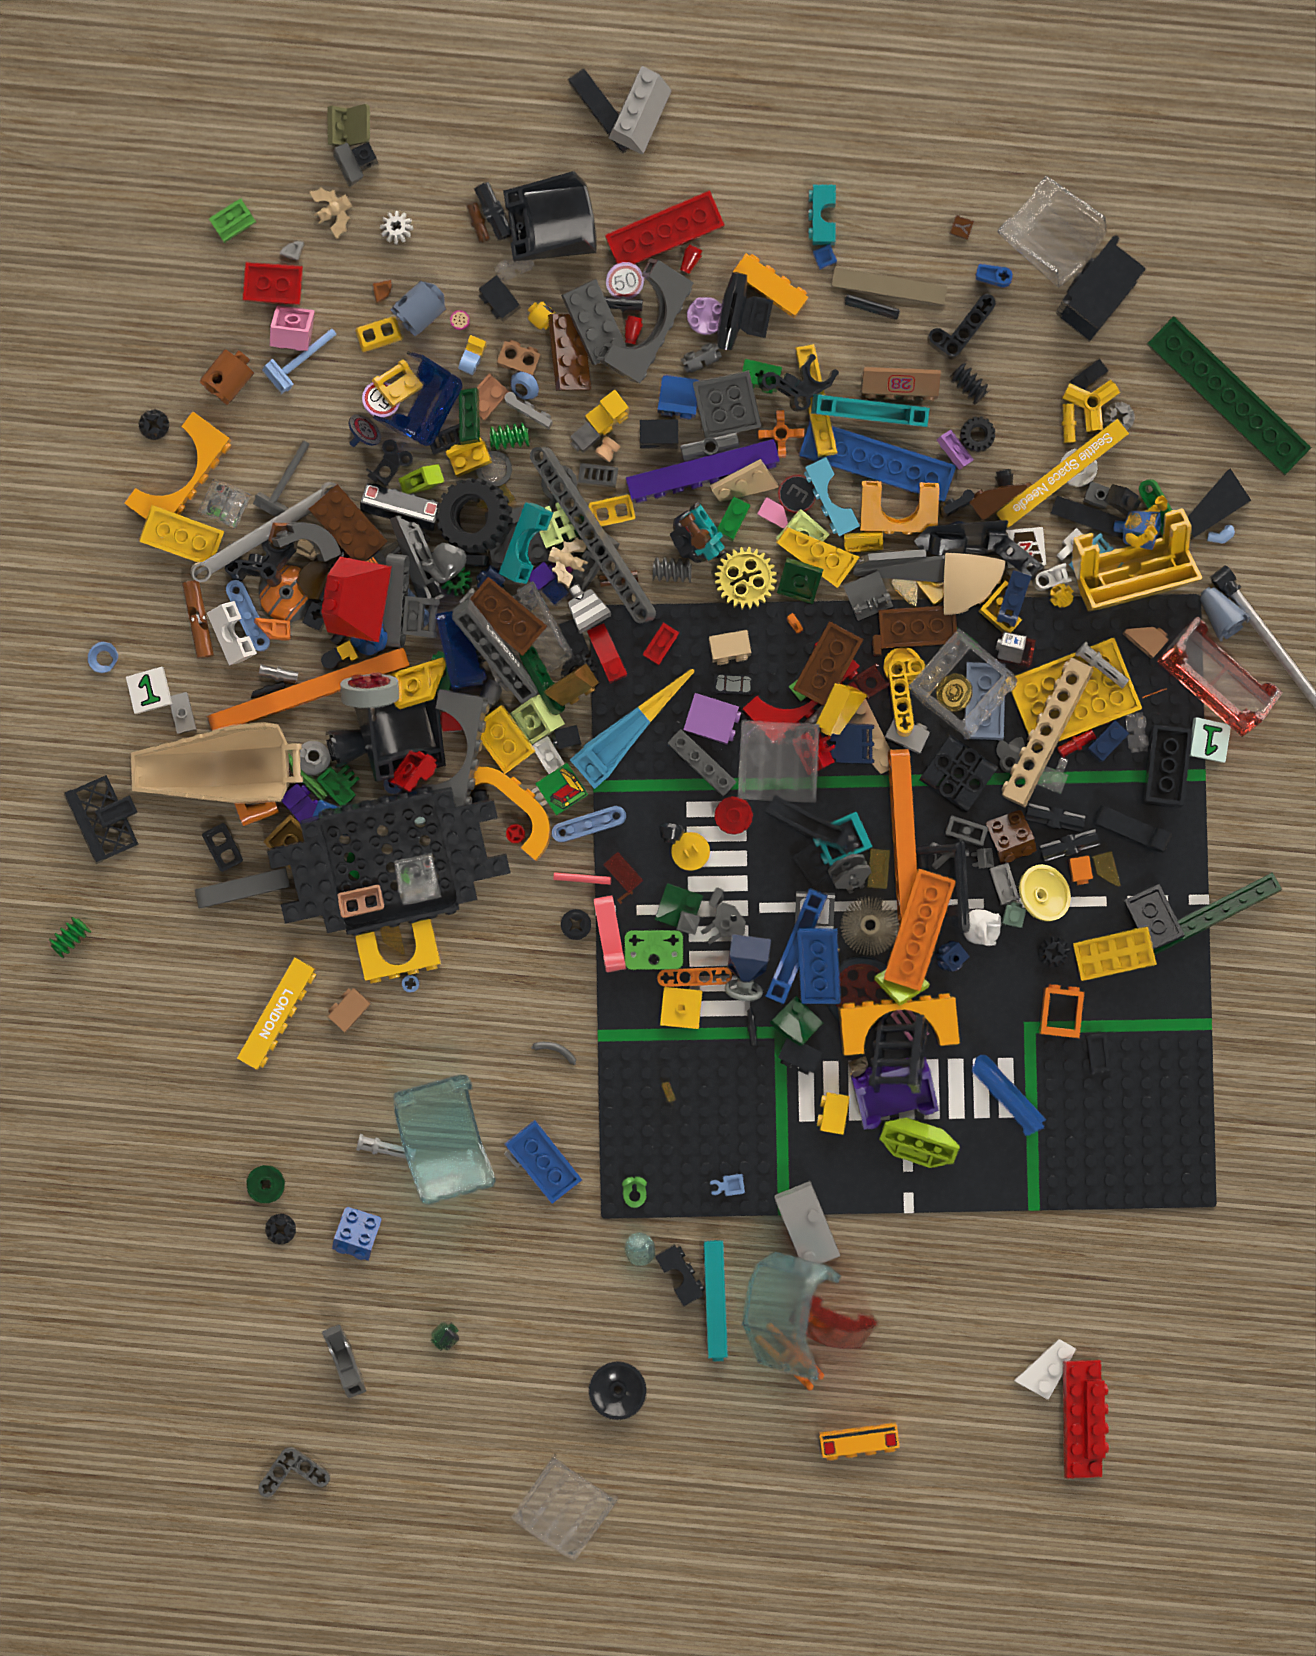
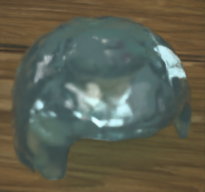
[625,1232,655,1266]

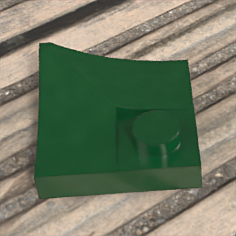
[655,883,703,927]
[770,996,823,1046]

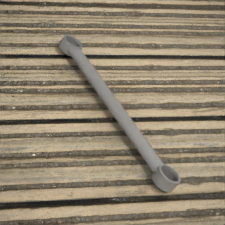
[190,482,337,582]

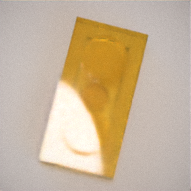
[867,849,890,889]

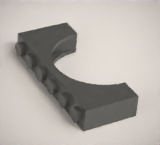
[596,259,693,383]
[421,689,489,807]

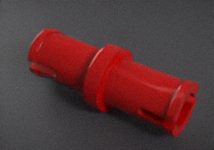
[1057,729,1097,758]

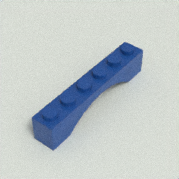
[766,888,828,1004]

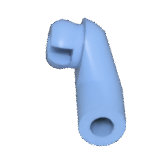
[1207,525,1235,544]

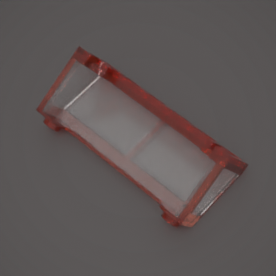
[1157,616,1283,737]

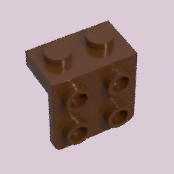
[986,810,1037,864]

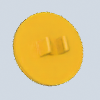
[672,832,710,871]

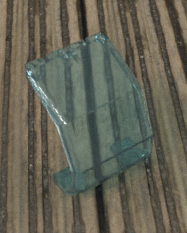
[393,1074,496,1205]
[742,1252,841,1381]

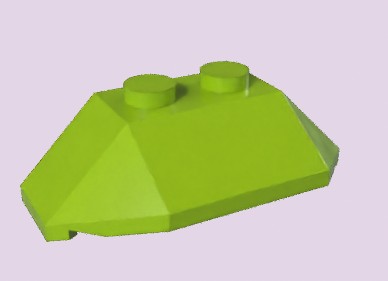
[880,1117,960,1168]

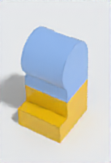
[458,335,487,375]

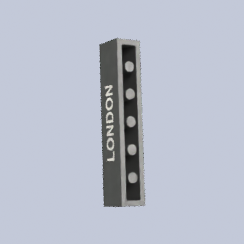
[452,599,538,704]

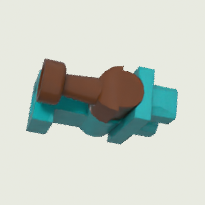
[679,505,725,561]

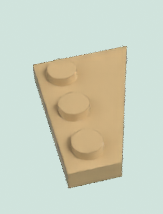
[710,459,779,502]

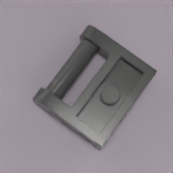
[402,596,440,638]

